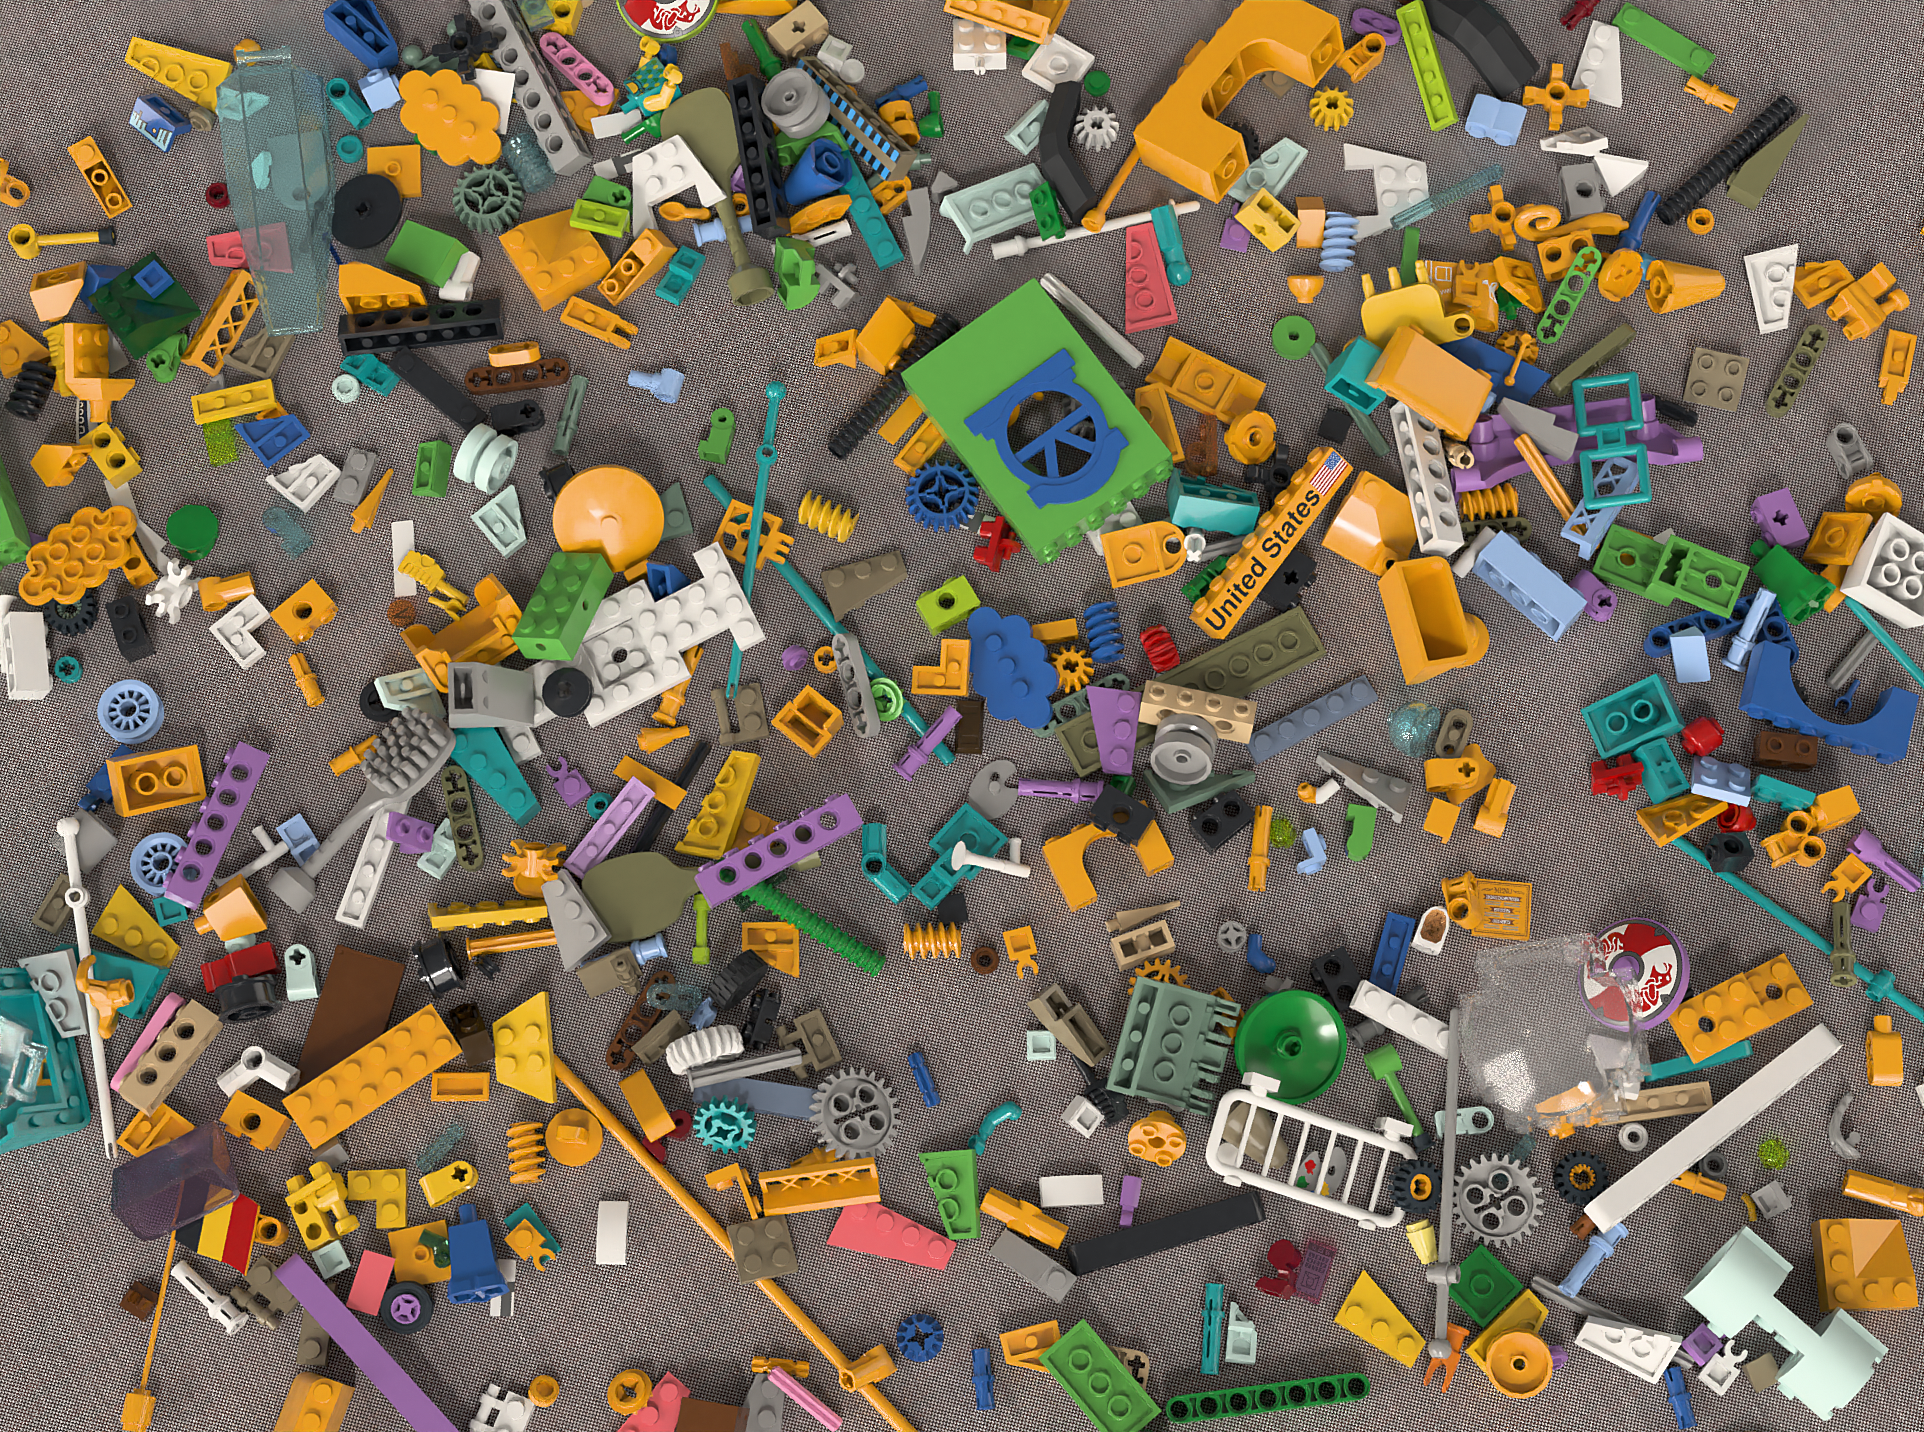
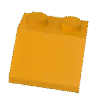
[856,297,916,376]

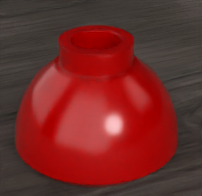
[1717,802,1756,833]

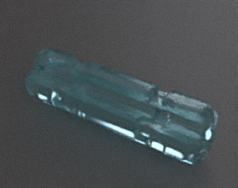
[415,1123,465,1173]

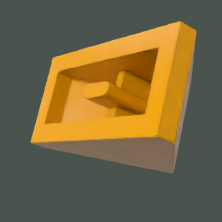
[1295,197,1325,248]

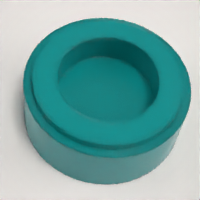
[336,135,364,163]

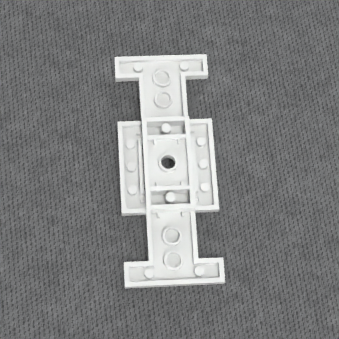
[493,541,766,766]

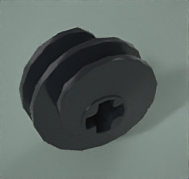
[542,667,594,718]

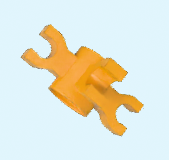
[1522,63,1589,131]
[1468,184,1534,253]
[502,839,566,881]

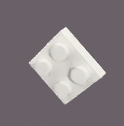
[1022,33,1095,93]

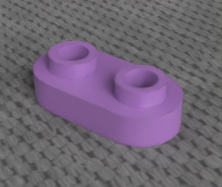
[1350,8,1402,45]

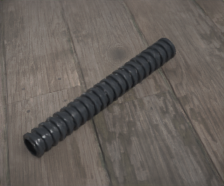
[1656,95,1796,226]
[827,313,961,460]

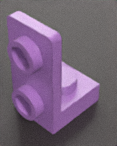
[386,811,435,854]

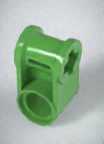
[582,176,633,217]
[146,332,188,383]

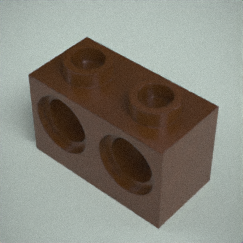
[1752,731,1818,773]

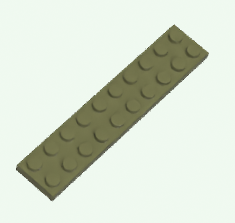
[1054,606,1327,779]

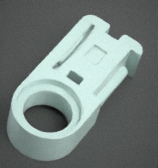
[1433,1106,1494,1139]

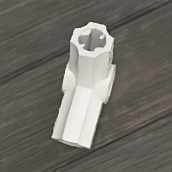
[216,1046,301,1099]

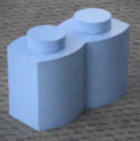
[1465,94,1527,146]

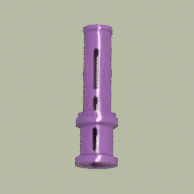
[891,705,963,782]
[1018,777,1104,803]

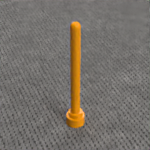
[1082,144,1140,233]

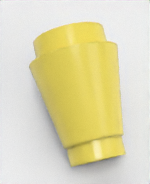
[1405,1218,1438,1264]

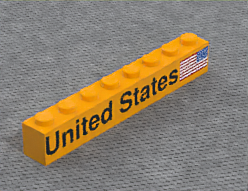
[1189,447,1354,640]

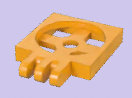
[712,499,795,571]

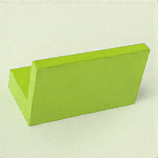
[570,199,631,238]

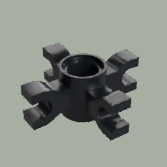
[432,13,499,81]
[1244,444,1294,511]

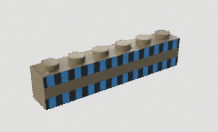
[793,56,918,181]

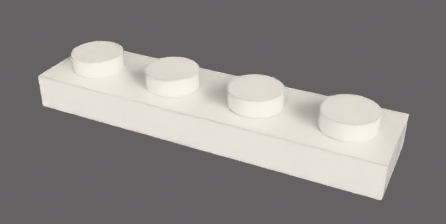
[1349,980,1462,1059]

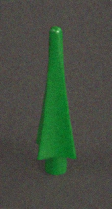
[1496,254,1523,320]

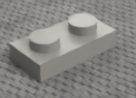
[333,447,379,506]

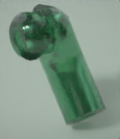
[418,1229,451,1268]

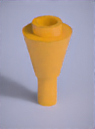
[637,725,690,755]

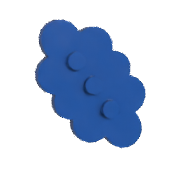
[967,607,1060,729]

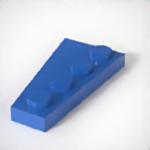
[1437,336,1552,405]

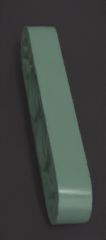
[1031,673,1130,738]

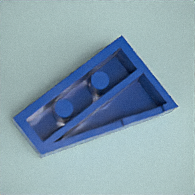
[323,0,399,71]

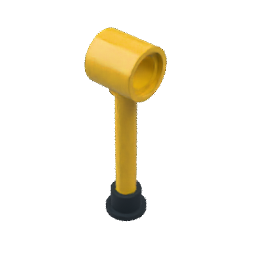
[8,224,116,259]

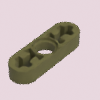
[1458,517,1532,551]

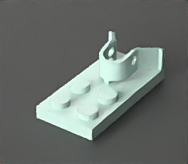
[939,163,1061,255]

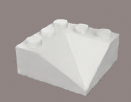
[1839,512,1924,629]

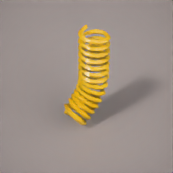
[1741,1192,1757,1221]

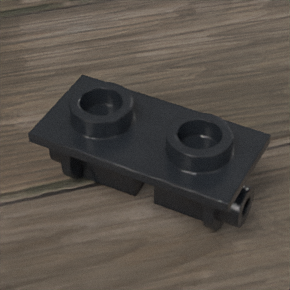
[741,989,782,1050]

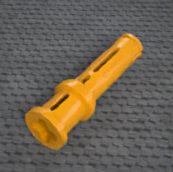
[652,645,704,727]

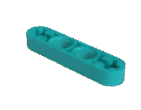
[1642,1040,1754,1083]

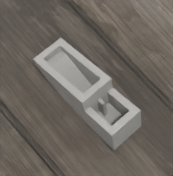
[902,187,931,276]
[1497,397,1579,462]

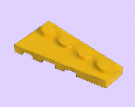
[124,36,233,115]
[674,750,761,860]
[427,899,547,931]

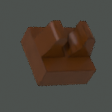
[119,1280,159,1322]

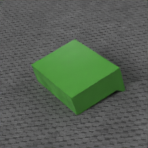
[383,220,469,289]

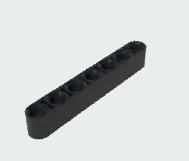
[1065,1191,1267,1276]

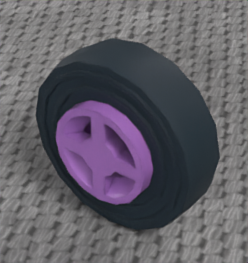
[380,1281,434,1334]

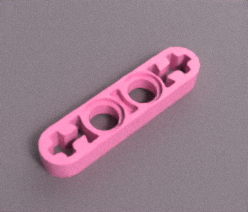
[540,32,615,106]
[110,992,186,1093]

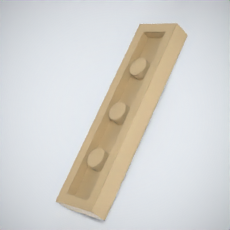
[1597,1081,1713,1127]

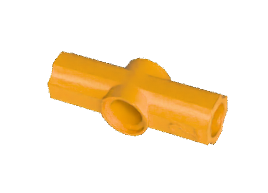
[980,1187,1069,1250]

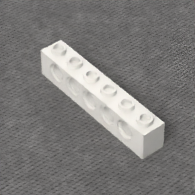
[1390,401,1464,557]

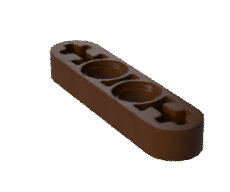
[464,358,571,396]
[605,970,677,1072]

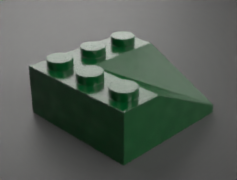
[87,251,203,360]

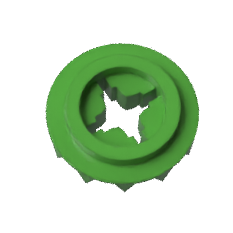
[870,677,906,721]

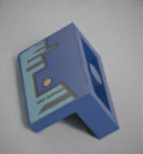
[129,93,192,153]

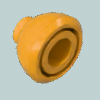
[1287,274,1325,303]

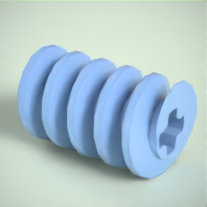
[1319,212,1360,272]

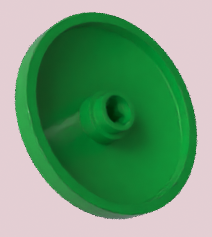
[1234,988,1347,1105]

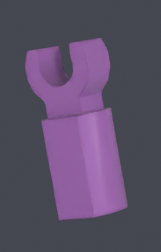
[1119,1175,1142,1229]

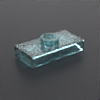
[516,0,555,32]

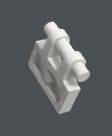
[468,1383,536,1432]

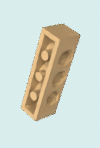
[1138,680,1258,744]
[118,999,224,1117]

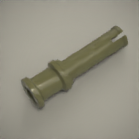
[1829,902,1857,987]

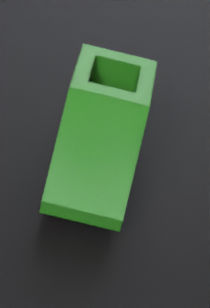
[775,121,849,167]

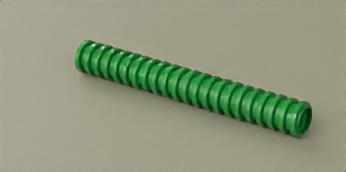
[717,856,886,977]

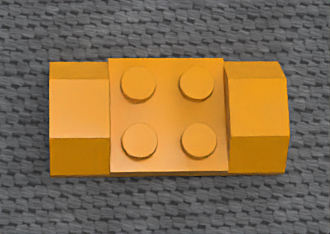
[1144,336,1266,425]

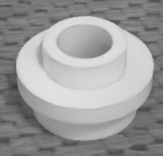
[1618,1122,1648,1152]

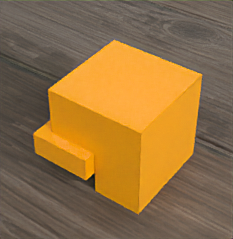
[771,684,844,759]

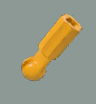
[1841,1169,1924,1217]

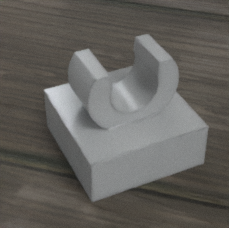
[1751,1180,1792,1220]

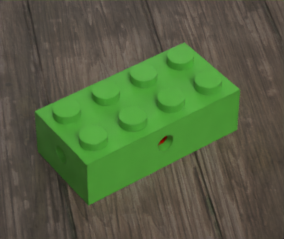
[512,552,614,661]

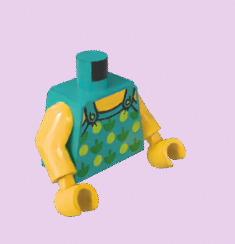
[617,36,683,117]

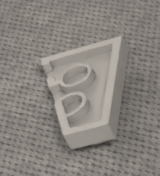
[541,869,612,972]
[17,948,90,1038]
[742,1373,786,1432]

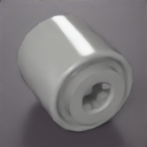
[49,808,118,874]

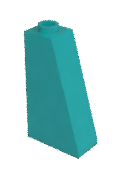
[52,943,170,1019]

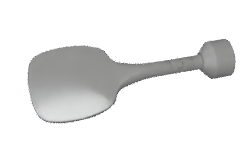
[266,707,456,914]

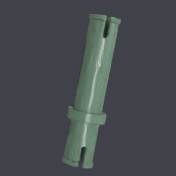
[552,375,589,456]

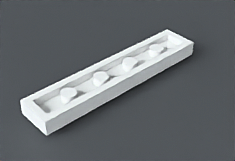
[335,797,413,930]

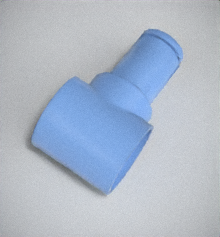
[628,368,685,403]

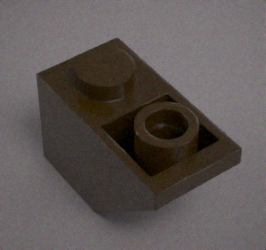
[448,1001,496,1067]

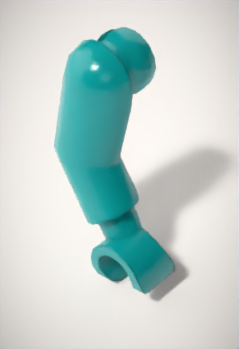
[968,1100,1022,1156]

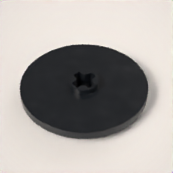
[328,174,402,250]

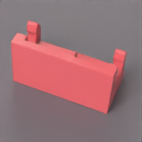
[345,1249,395,1316]

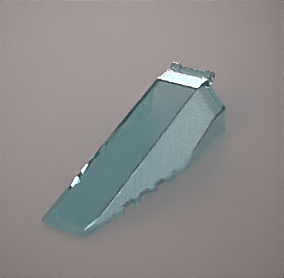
[216,45,336,337]

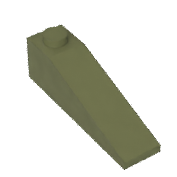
[1726,113,1810,211]

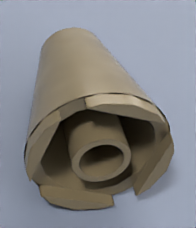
[1210,1089,1289,1170]

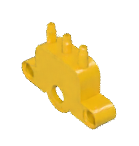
[1343,259,1476,351]

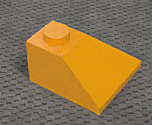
[29,261,87,322]

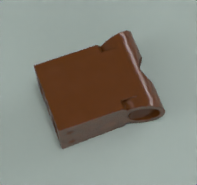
[676,1397,750,1432]

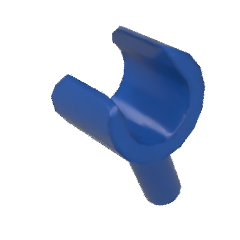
[1833,679,1860,714]

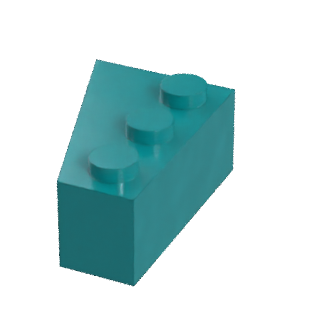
[1165,467,1260,535]

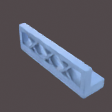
[1560,457,1639,560]

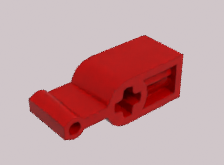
[200,941,282,993]

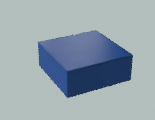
[134,260,174,299]

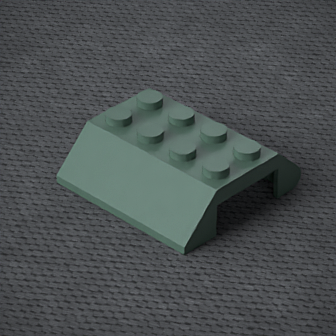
[1105,976,1241,1117]

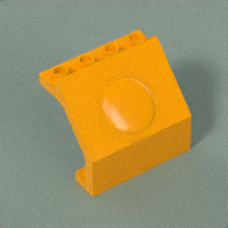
[943,0,1072,45]

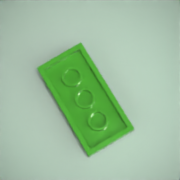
[1038,1319,1161,1432]

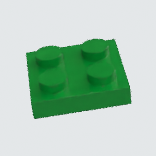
[1449,1244,1524,1329]

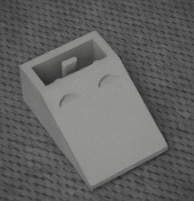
[448,662,534,728]

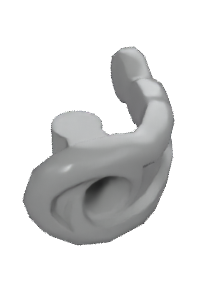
[1828,1092,1861,1160]

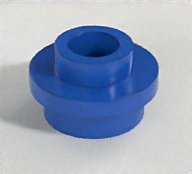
[657,43,677,68]

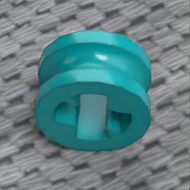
[54,656,83,684]

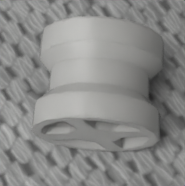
[1217,921,1246,953]

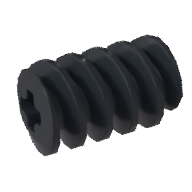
[5,361,56,421]

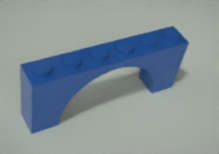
[1738,640,1919,765]

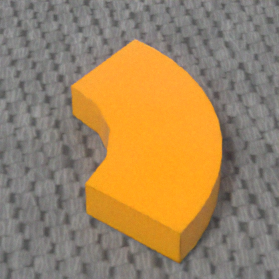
[785,195,852,236]

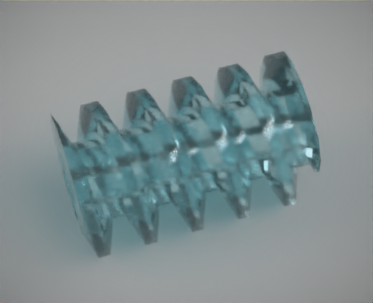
[502,133,556,193]

